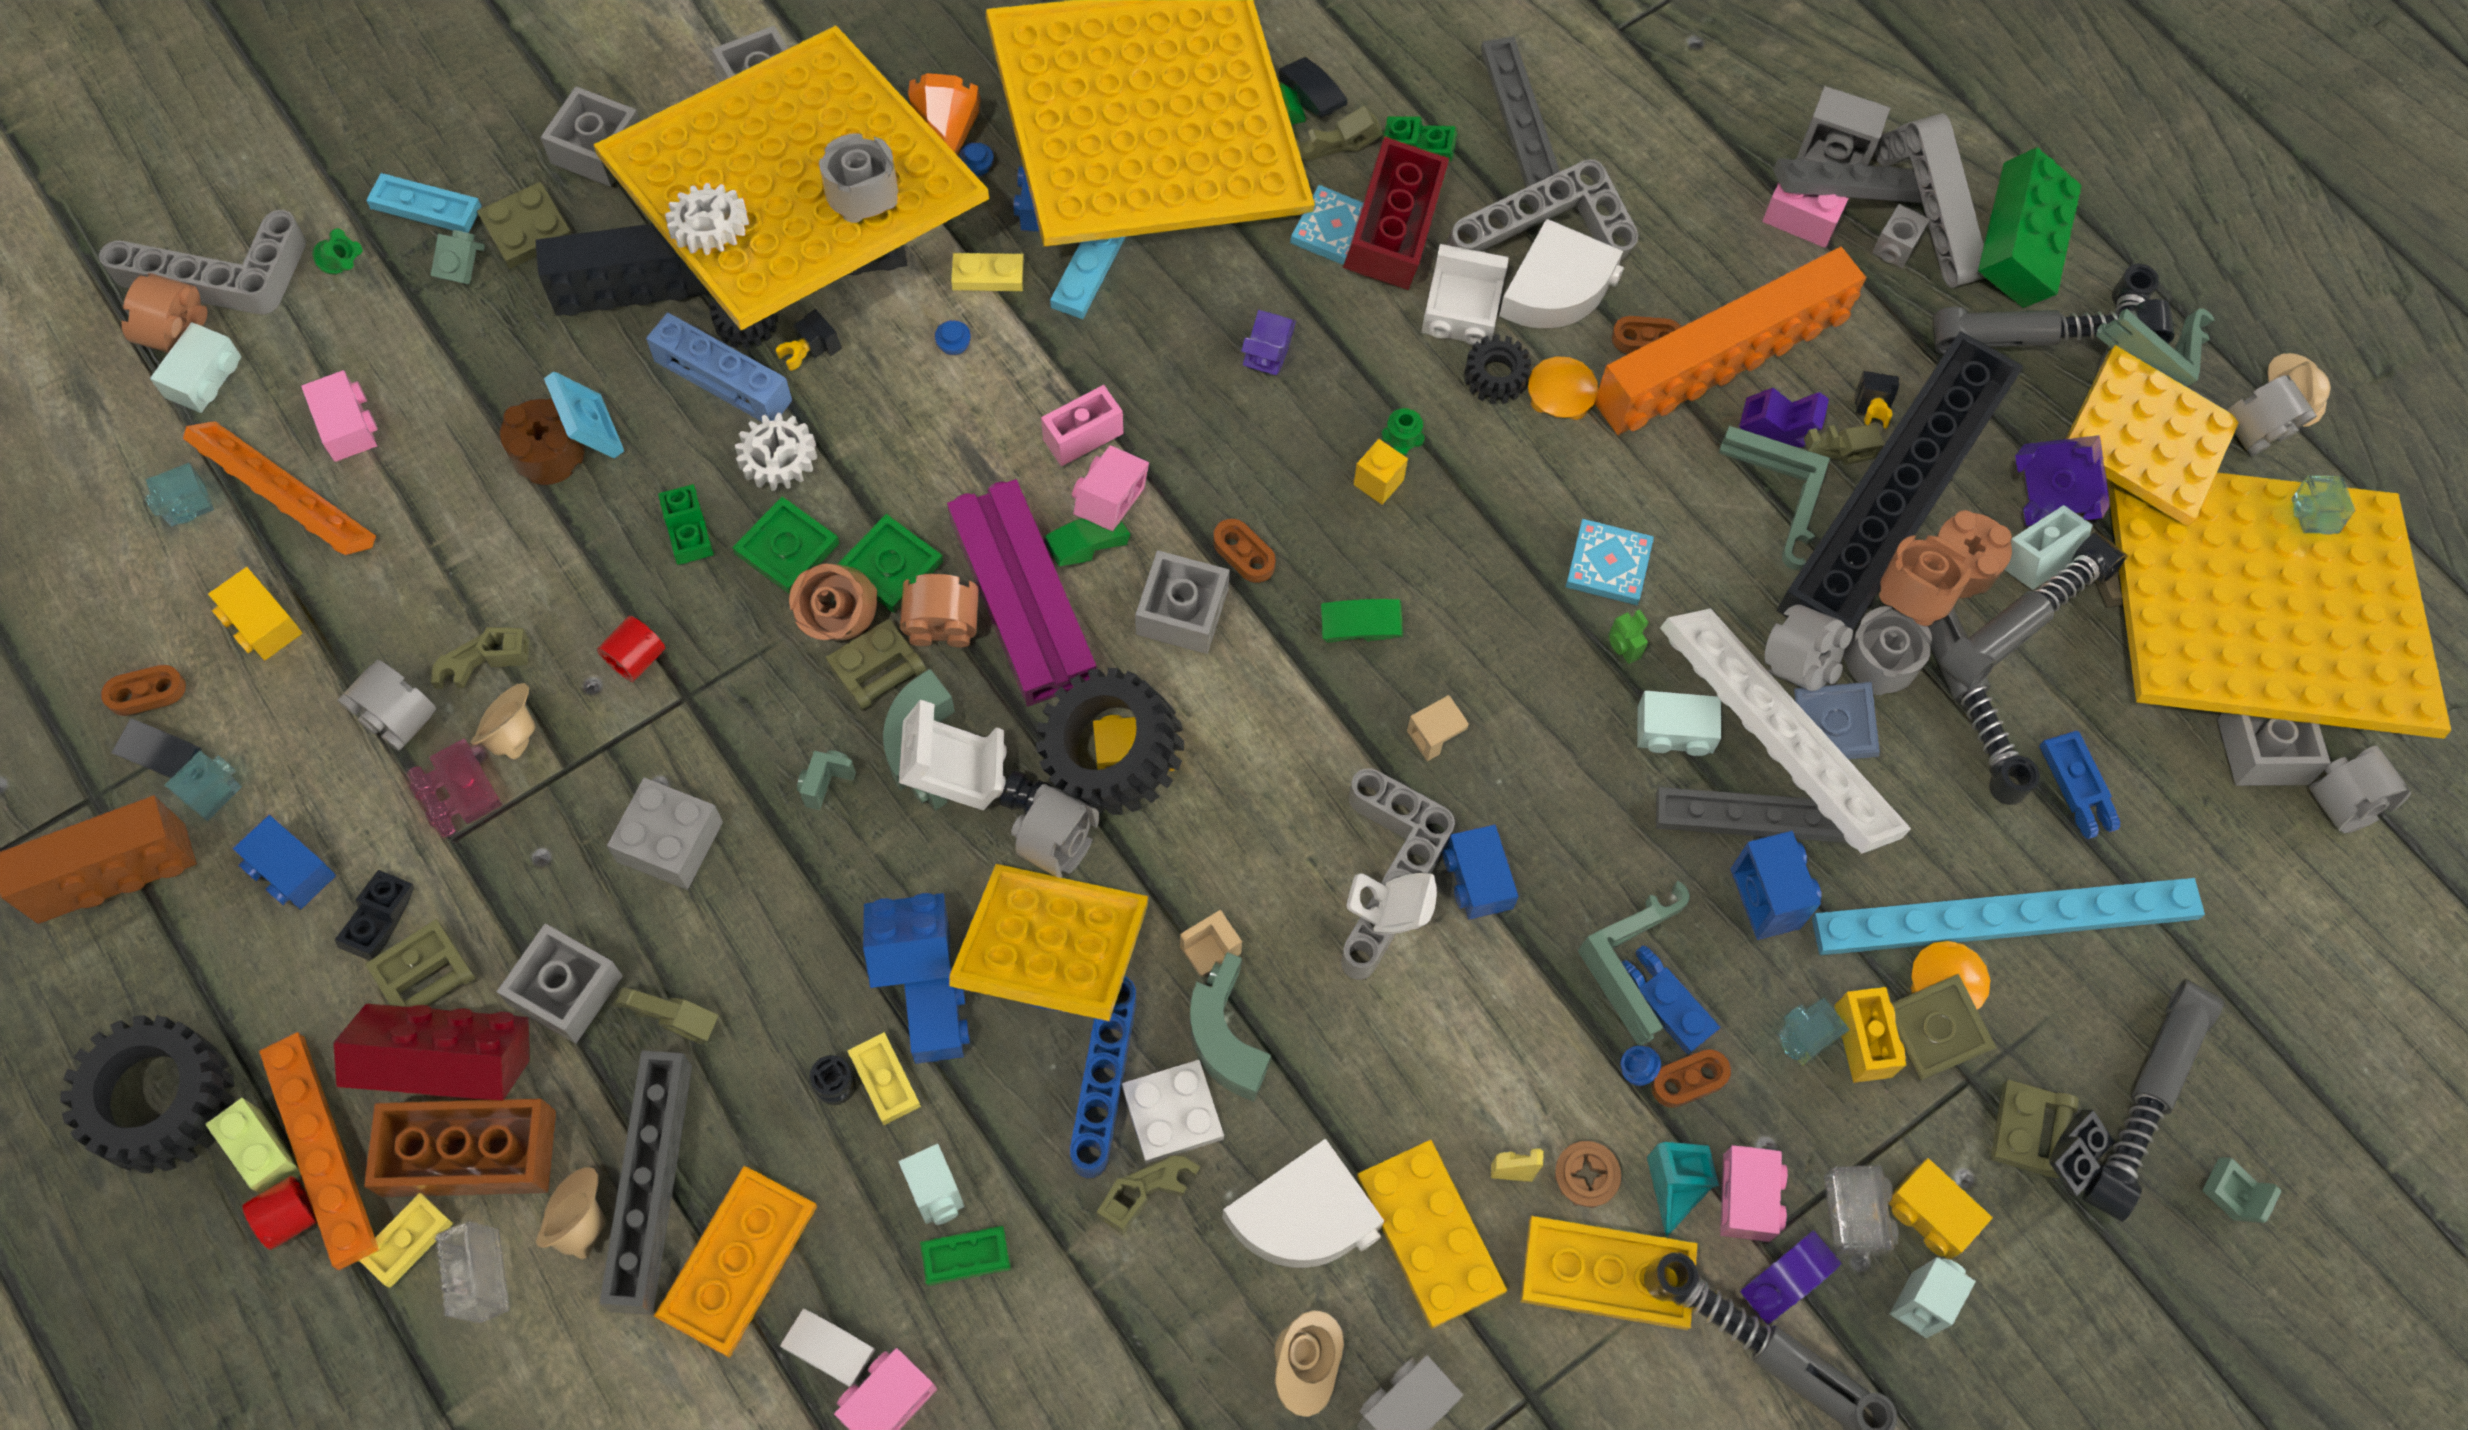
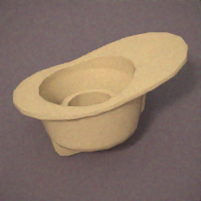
[2268,353,2331,427]
[471,683,536,759]
[536,1167,606,1259]
[1274,1310,1344,1417]

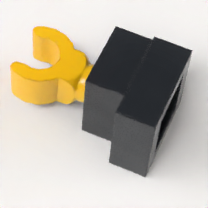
[776,308,842,371]
[1854,371,1899,428]

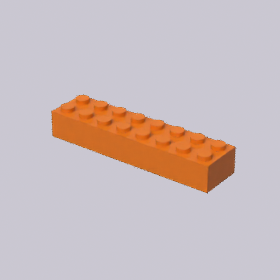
[1594,247,1867,435]

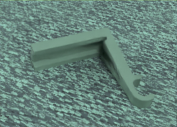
[2096,308,2215,387]
[1719,426,1830,570]
[1578,881,1690,1046]

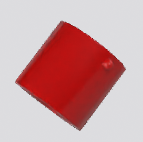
[596,616,666,683]
[242,1175,317,1250]

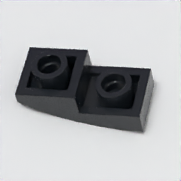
[1278,57,1348,118]
[112,718,202,783]
[335,870,414,961]
[2049,1109,2115,1196]

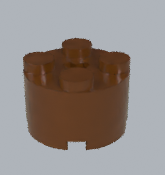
[500,398,585,485]

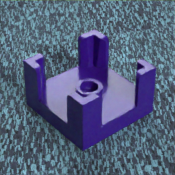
[2015,435,2110,526]

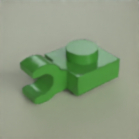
[1609,609,1649,664]

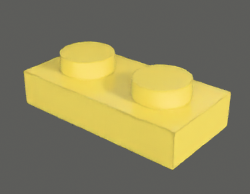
[951,253,1024,291]
[848,1032,921,1125]
[359,1193,453,1288]

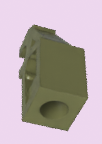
[1296,105,1384,160]
[1804,424,1885,466]
[431,627,530,689]
[612,987,719,1045]
[1097,1156,1201,1235]

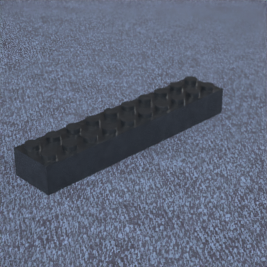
[535,223,908,316]
[1776,331,2024,630]

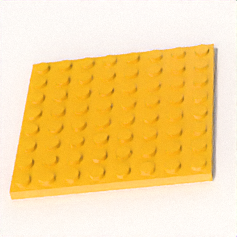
[986,0,1315,247]
[593,26,989,330]
[2107,472,2451,739]

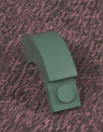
[883,669,955,811]
[1190,952,1271,1102]

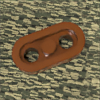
[1611,316,1681,354]
[1213,519,1276,583]
[101,665,186,716]
[1651,1049,1731,1108]

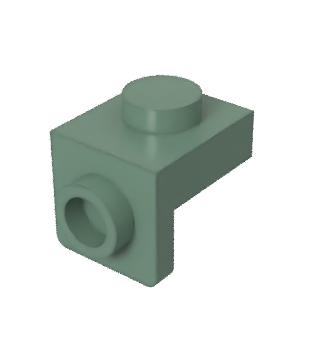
[430,230,485,284]
[797,750,856,810]
[2202,1157,2281,1223]

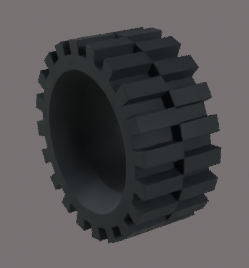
[1036,667,1184,815]
[60,1015,235,1173]

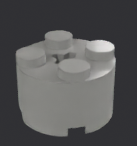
[819,133,898,223]
[2226,375,2317,457]
[1765,604,1853,691]
[1843,606,1932,695]
[337,660,437,751]
[2309,746,2411,833]
[1011,784,1099,878]

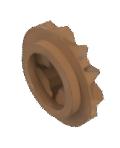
[1554,1141,1621,1209]

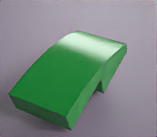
[1383,116,1457,162]
[658,484,714,565]
[1043,518,1130,566]
[1321,599,1403,643]

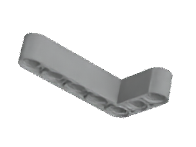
[1874,113,1986,288]
[1447,159,1638,260]
[99,210,306,315]
[1341,768,1455,980]

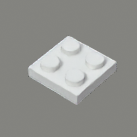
[1122,1060,1224,1164]

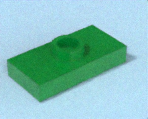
[920,1226,1011,1286]

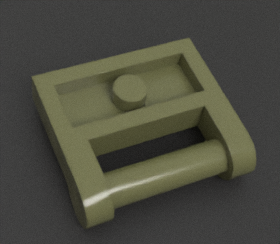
[825,618,926,711]
[365,919,477,1007]
[1990,1080,2079,1179]

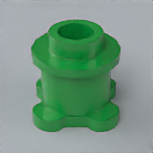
[312,228,363,275]
[1381,408,1424,456]

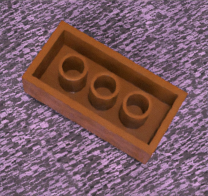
[0,795,197,924]
[364,1099,556,1197]

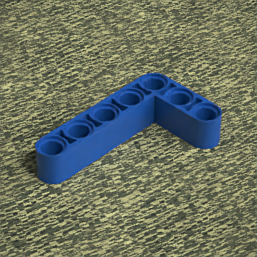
[1029,976,1136,1178]

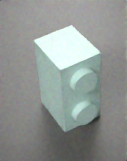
[150,322,242,413]
[2005,505,2092,590]
[1637,691,1721,756]
[899,1144,965,1225]
[1890,1257,1976,1338]

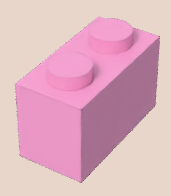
[1762,183,1849,248]
[301,370,378,462]
[1041,385,1123,467]
[1072,445,1149,531]
[1720,1145,1788,1242]
[834,1348,937,1430]

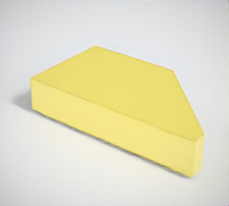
[1491,1148,1544,1182]

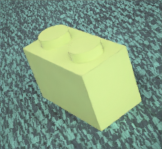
[205,1098,301,1194]

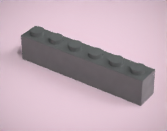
[599,1051,692,1315]

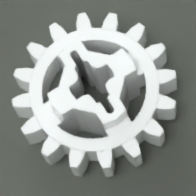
[665,183,749,255]
[735,413,817,491]

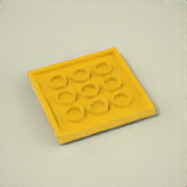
[2066,345,2239,526]
[949,864,1148,1021]

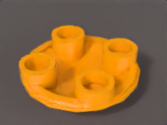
[1528,356,1598,420]
[1911,941,1991,1010]

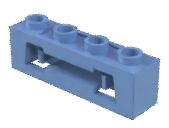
[646,312,792,422]

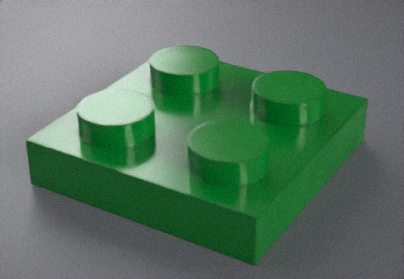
[732,496,840,595]
[837,514,943,613]

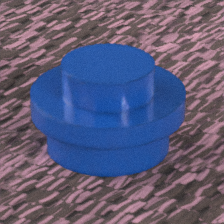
[959,143,994,176]
[935,320,971,355]
[1621,1046,1661,1086]

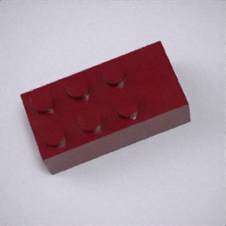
[1342,137,1450,290]
[333,1003,530,1101]

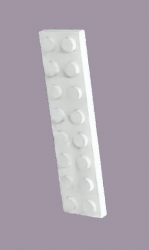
[1660,609,1911,854]

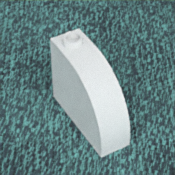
[1499,219,1624,329]
[1222,1139,1384,1268]

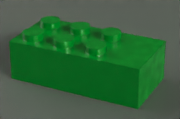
[1978,147,2082,308]

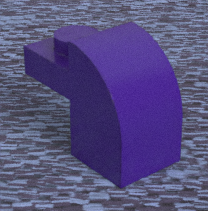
[1241,310,1297,375]
[1739,387,1829,448]
[1740,1230,1842,1325]

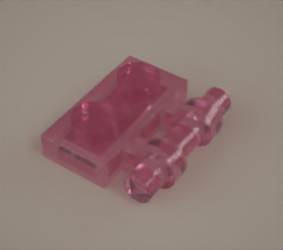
[407,738,503,837]

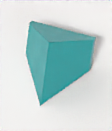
[1646,1142,1719,1238]

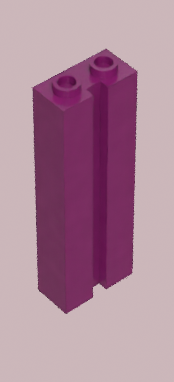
[947,479,1097,707]

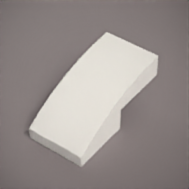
[780,1308,875,1387]

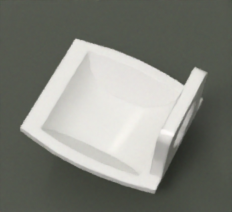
[1346,873,1437,934]

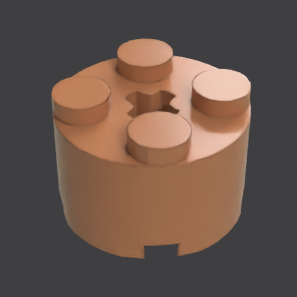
[122,273,207,353]
[1936,510,2012,598]
[1879,535,1971,626]
[789,563,877,641]
[900,574,979,648]

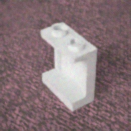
[1421,244,1509,345]
[899,700,1007,811]

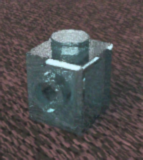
[145,463,214,527]
[2292,476,2356,534]
[165,751,242,822]
[1777,998,1850,1067]

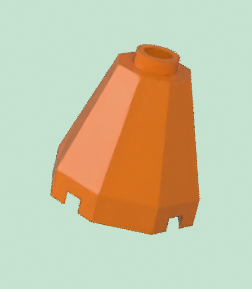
[908,73,981,155]

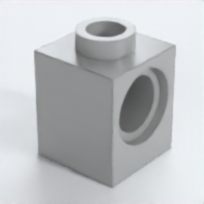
[1872,204,1930,269]

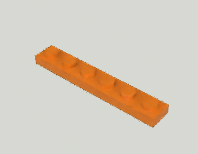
[183,421,376,555]
[259,1032,379,1270]

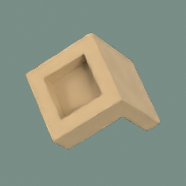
[1407,695,1468,761]
[1180,910,1242,977]

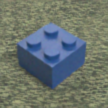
[1730,831,1821,940]
[863,893,952,988]

